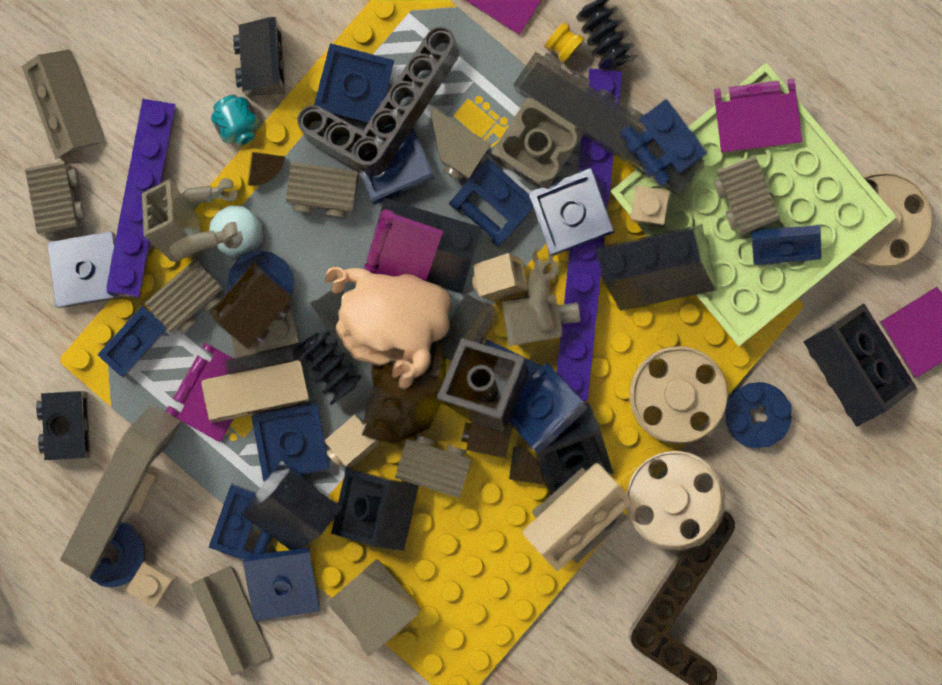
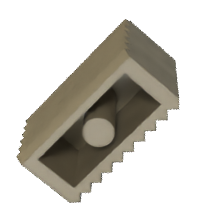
[713,156,780,236]
[25,161,85,236]
[286,162,359,218]
[145,259,225,334]
[395,435,471,498]

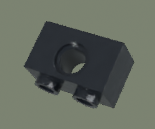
[36,391,90,460]

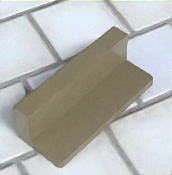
[21,50,104,159]
[191,566,271,676]

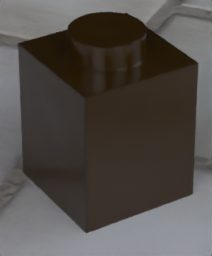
[461,422,513,458]

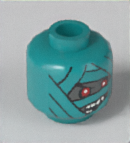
[211,94,260,146]

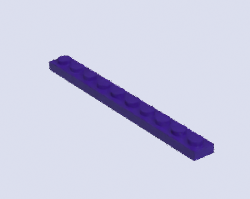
[557,68,622,402]

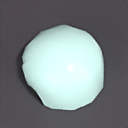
[209,206,263,258]

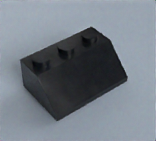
[373,198,481,293]
[596,224,717,311]
[803,303,917,427]

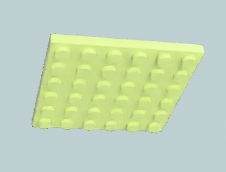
[610,63,896,346]

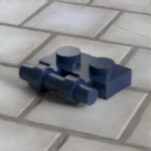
[620,98,707,187]

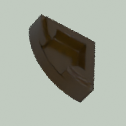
[247,152,285,186]
[509,446,542,484]

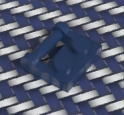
[449,158,534,248]
[208,483,272,560]

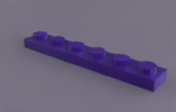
[105,98,177,299]

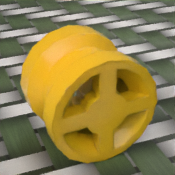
[544,21,585,64]

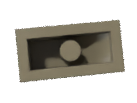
[431,108,491,182]
[231,310,301,359]

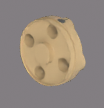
[849,171,932,269]
[629,346,728,444]
[627,451,725,550]

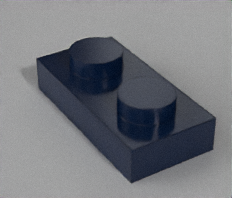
[751,225,822,265]
[98,305,167,378]

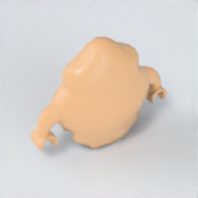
[325,267,452,389]

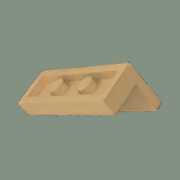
[201,360,309,424]
[523,464,633,571]

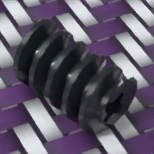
[576,0,639,70]
[292,330,362,405]

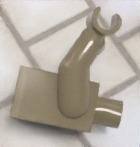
[142,178,243,262]
[502,248,580,346]

